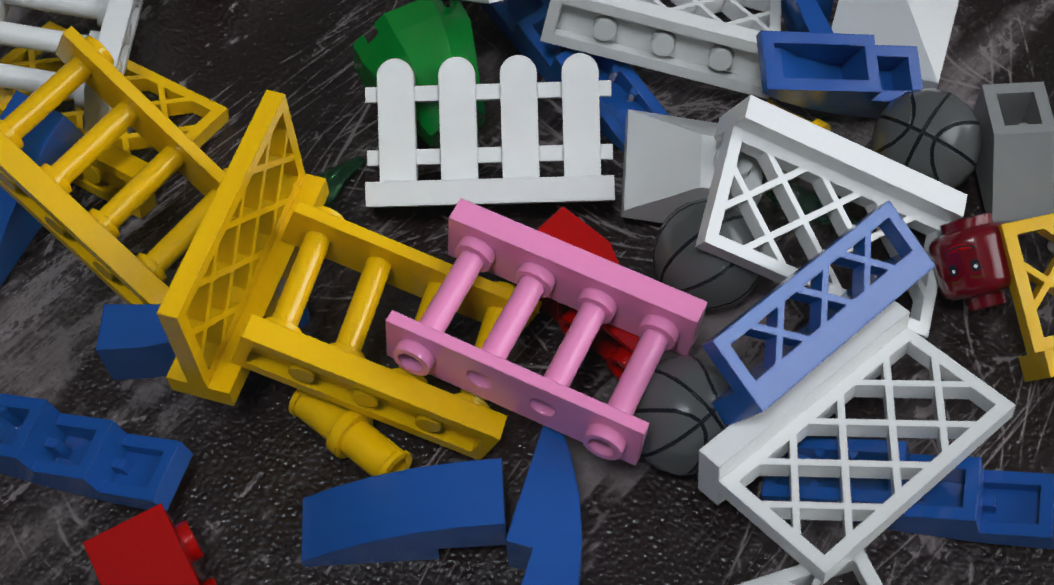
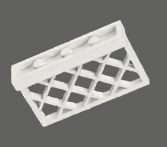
[540,0,781,99]
[695,95,967,339]
[698,301,1016,584]

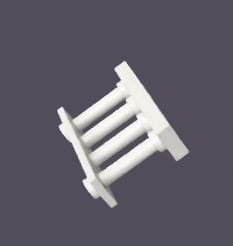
[0,0,144,132]

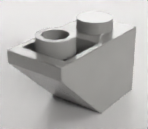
[973,81,1054,223]

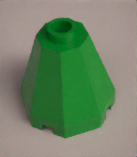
[353,0,485,147]

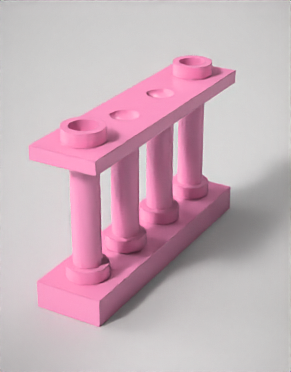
[385,198,708,466]

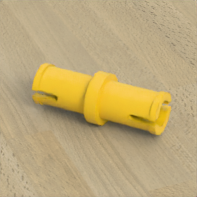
[288,389,412,477]

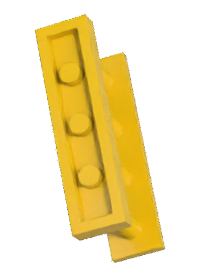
[0,26,228,304]
[231,200,542,460]

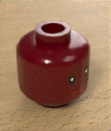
[929,213,1011,311]

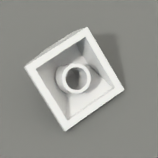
[831,0,959,89]
[621,109,762,223]

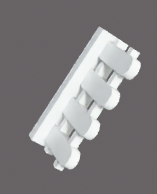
[365,53,615,208]

